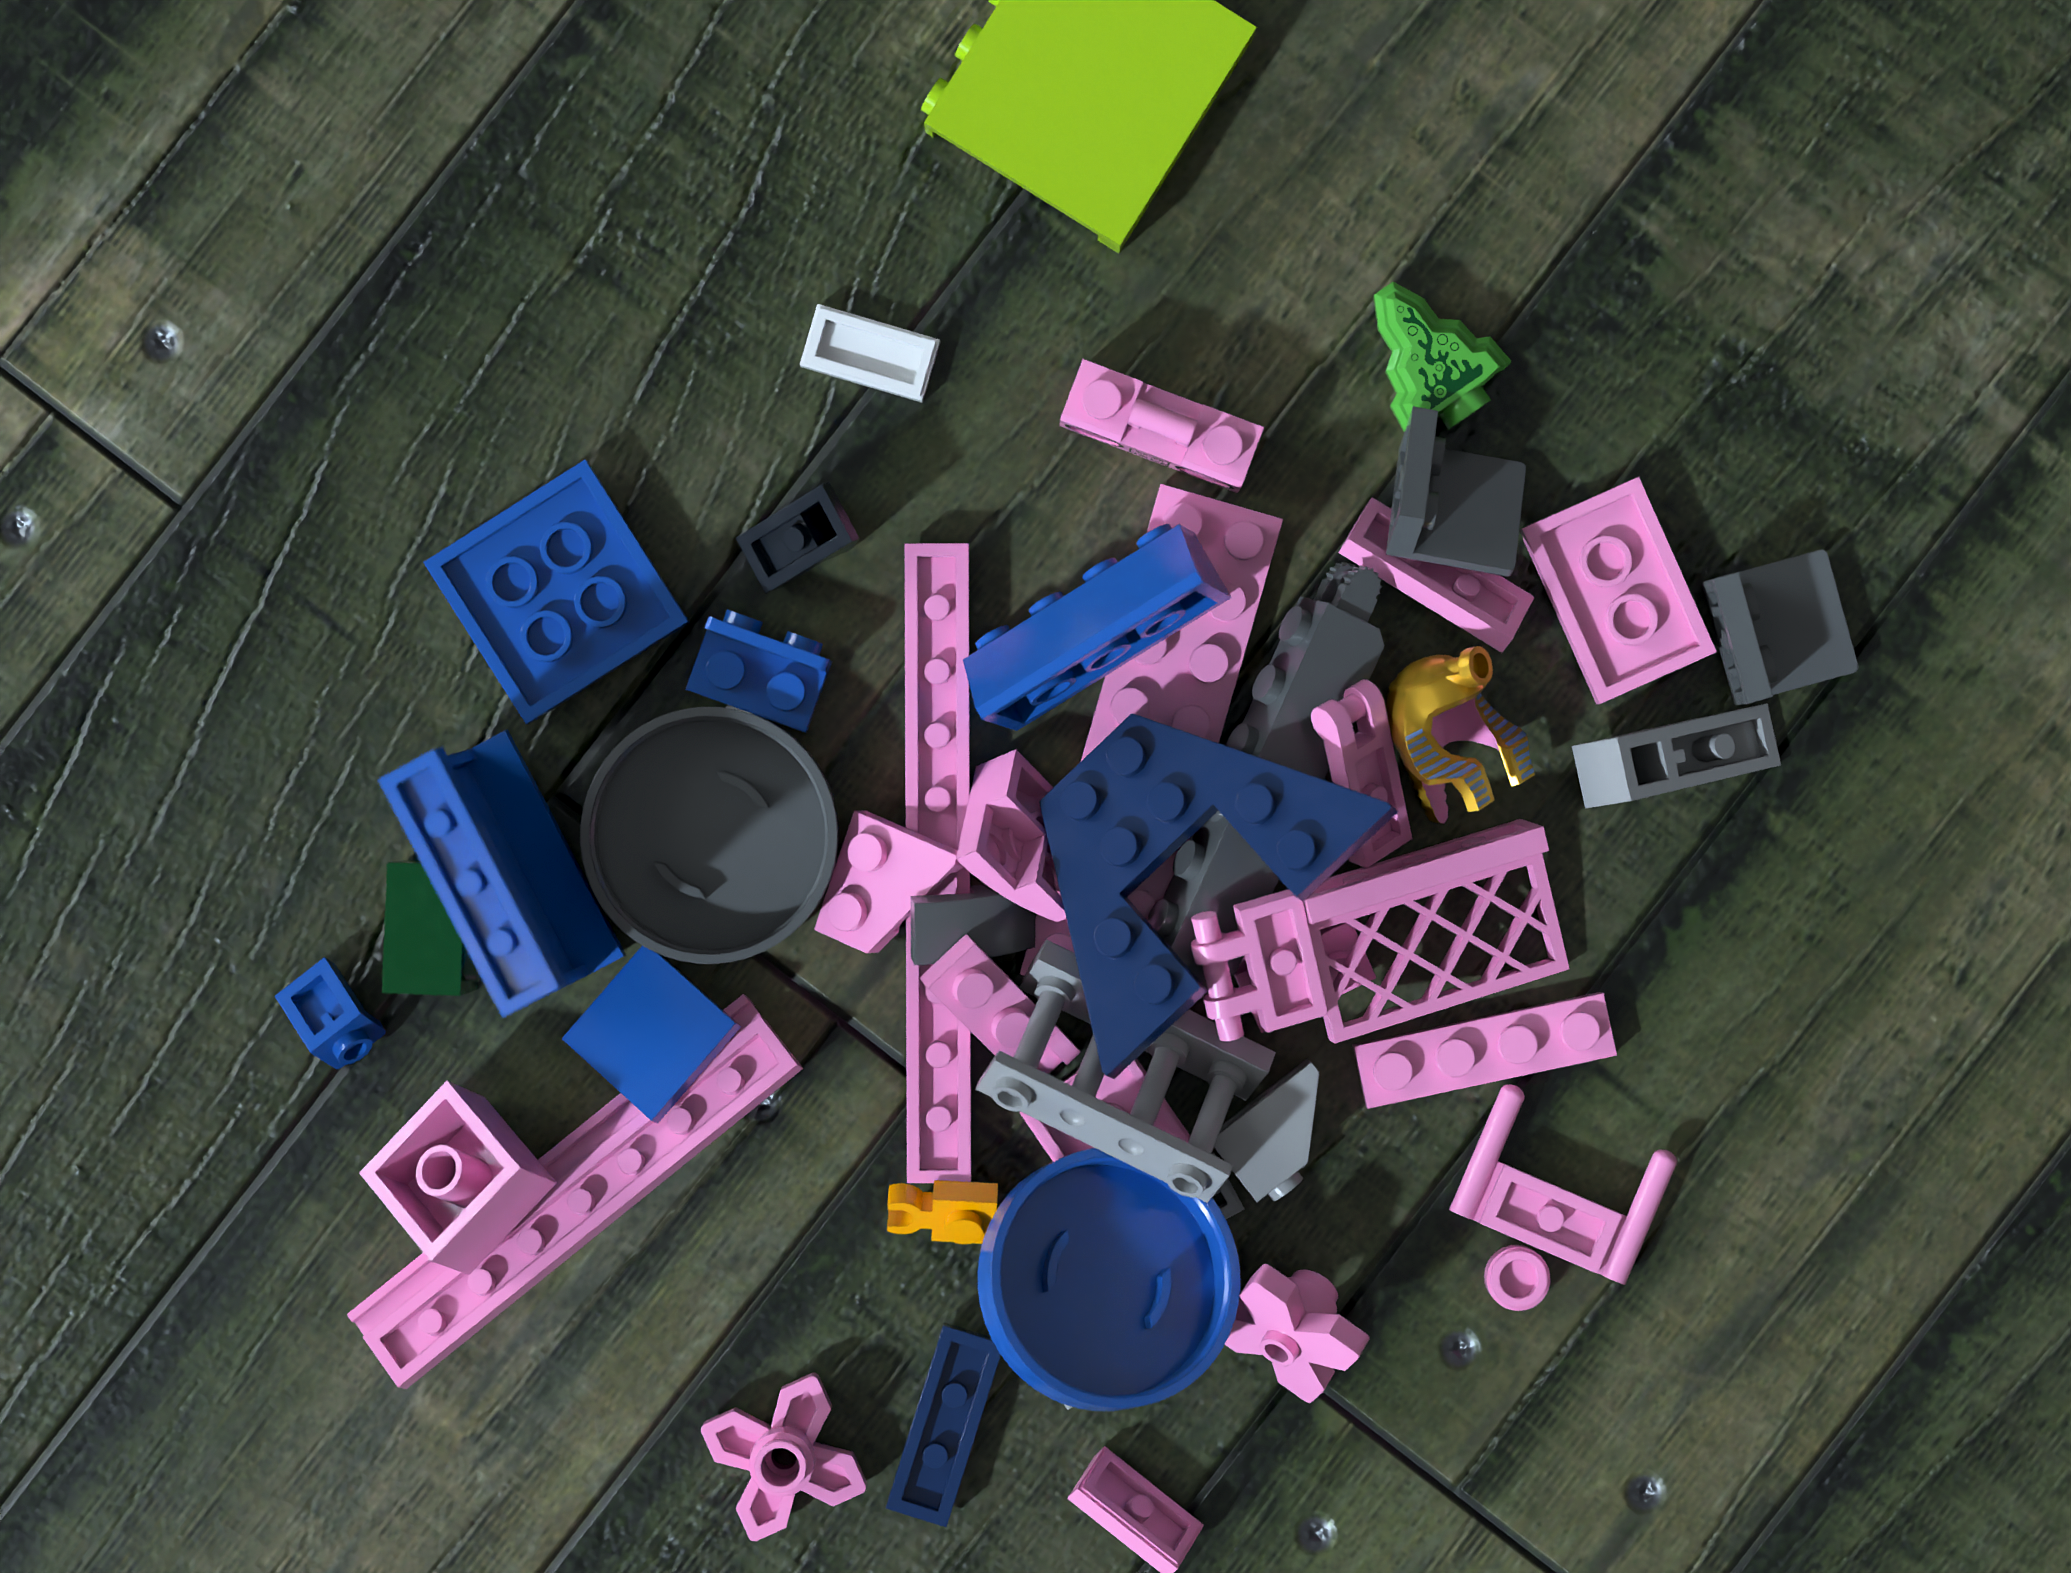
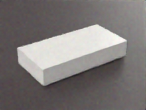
[800,304,940,403]

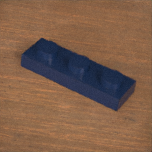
[886,1322,1001,1527]

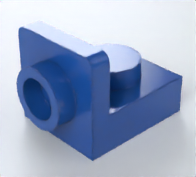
[275,957,386,1069]

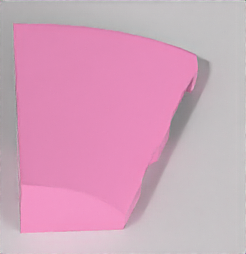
[956,749,1066,922]

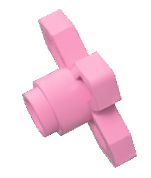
[1225,1264,1369,1403]
[701,1373,867,1541]

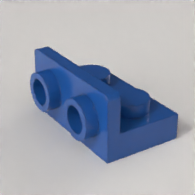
[685,610,832,733]

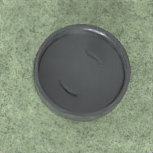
[580,707,840,964]

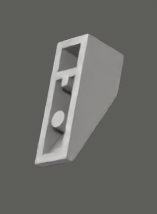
[1572,703,1781,809]

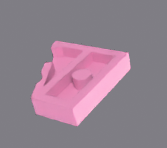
[814,811,964,954]

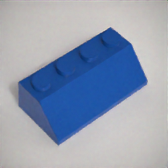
[963,524,1232,731]

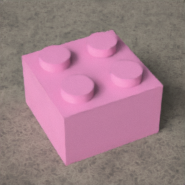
[359,1081,557,1275]

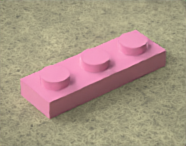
[1338,497,1535,653]

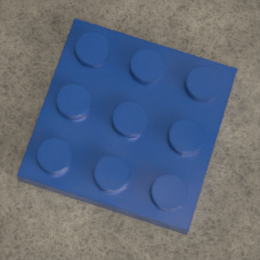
[423,460,690,725]

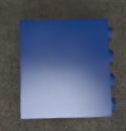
[378,730,626,1017]

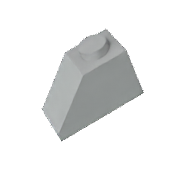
[1214,1059,1319,1202]

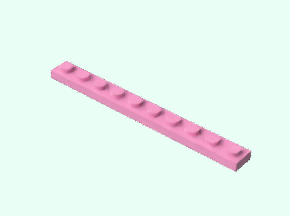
[905,543,971,1183]

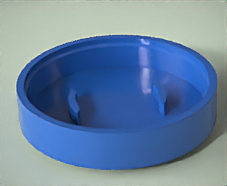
[978,1148,1241,1411]

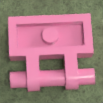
[1191,889,1328,1041]

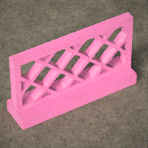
[1303,819,1570,1043]

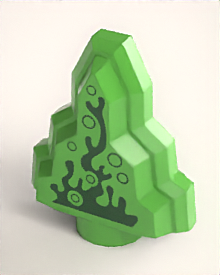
[1373,282,1511,432]

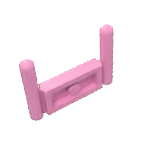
[1449,1084,1677,1285]

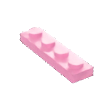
[1352,992,1617,1109]

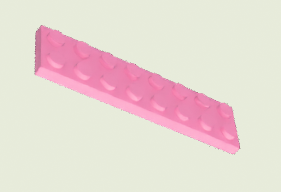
[1020,484,1283,976]

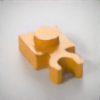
[887,1180,998,1244]

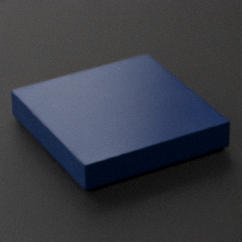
[562,945,742,1124]

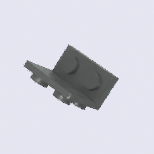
[1386,406,1526,576]
[1701,550,1858,705]

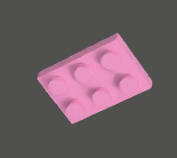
[1519,477,1717,705]

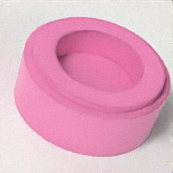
[1484,1245,1550,1311]

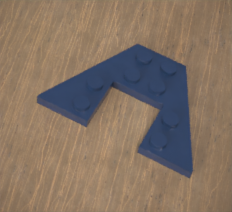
[1039,713,1398,1079]

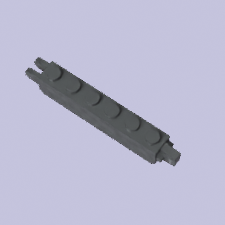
[1147,562,1385,983]

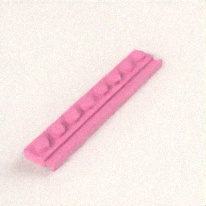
[347,994,803,1389]

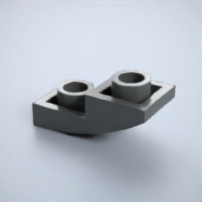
[911,885,1035,965]

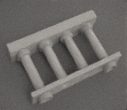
[976,939,1276,1203]

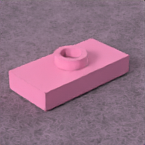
[1067,1446,1204,1573]

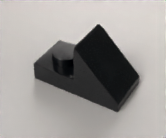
[736,481,859,594]

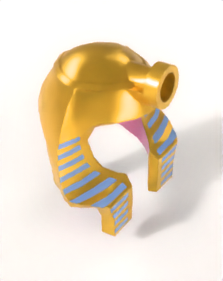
[1385,646,1535,824]

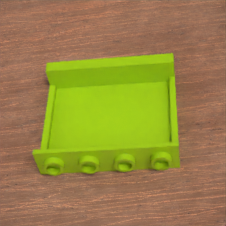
[921,0,1257,253]

